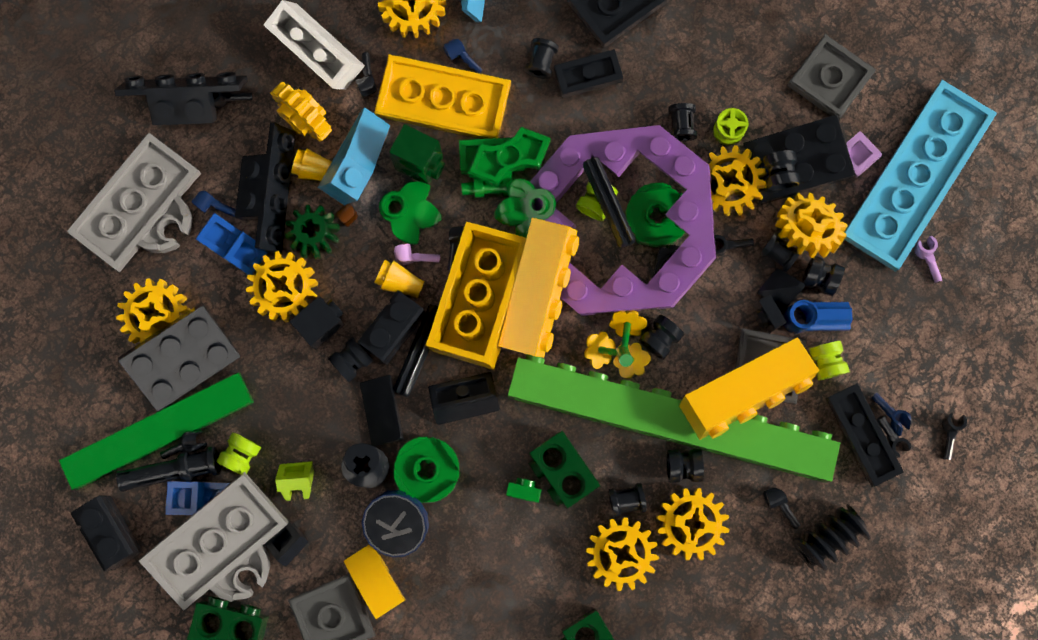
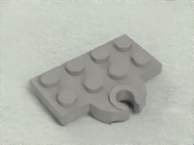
[67,133,201,272]
[139,472,288,611]

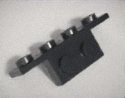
[114,72,248,125]
[235,122,296,254]

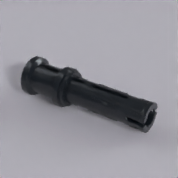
[116,446,221,492]

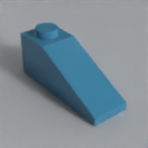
[317,107,390,205]

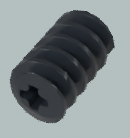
[341,443,389,488]
[793,504,871,571]

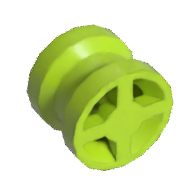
[713,108,749,146]

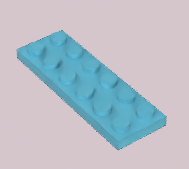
[844,80,997,272]

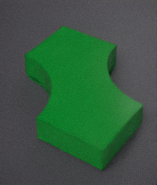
[467,127,551,187]

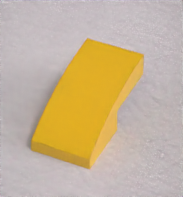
[344,545,405,619]

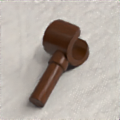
[335,201,358,227]

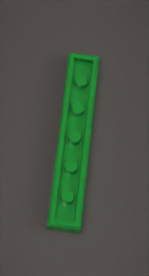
[59,373,254,491]

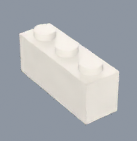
[264,0,365,90]

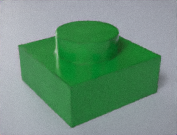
[506,478,542,503]

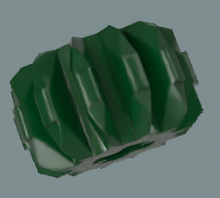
[285,204,340,259]

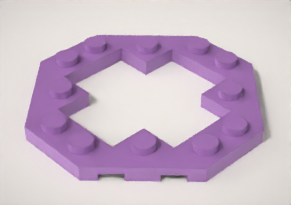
[530,125,716,316]

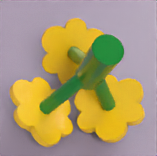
[584,310,651,379]

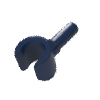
[443,39,483,73]
[192,191,236,217]
[872,393,911,436]

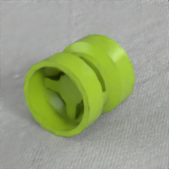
[575,182,618,221]
[809,341,850,381]
[216,432,261,475]

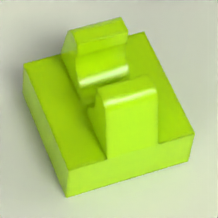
[275,461,314,501]

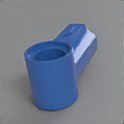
[782,300,853,334]

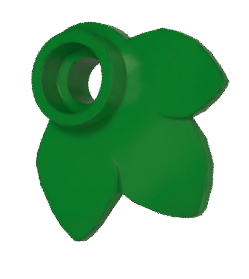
[494,179,556,238]
[379,181,442,245]

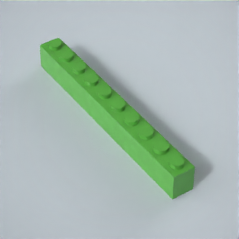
[508,354,841,483]

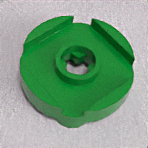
[625,183,684,248]
[394,437,460,503]

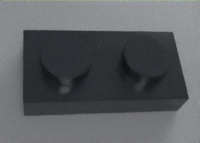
[554,49,624,99]

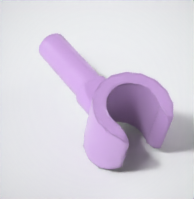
[914,236,942,283]
[394,244,440,266]

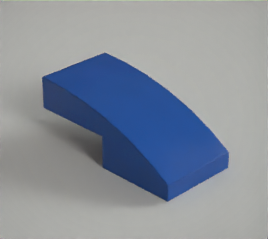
[195,213,268,275]
[165,481,230,515]

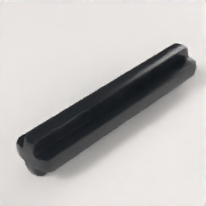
[583,157,635,248]
[393,304,438,397]

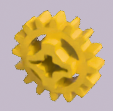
[378,0,446,38]
[270,81,332,142]
[707,145,767,216]
[775,193,848,258]
[246,251,318,322]
[116,278,190,344]
[656,488,730,560]
[585,517,659,591]

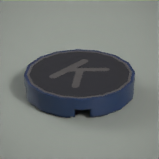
[362,490,429,557]

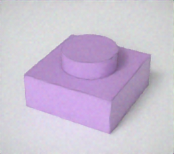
[846,131,882,177]

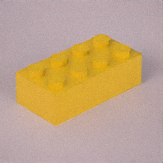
[426,221,526,370]

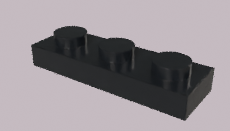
[826,383,904,487]

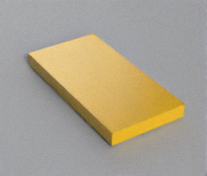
[374,54,511,139]

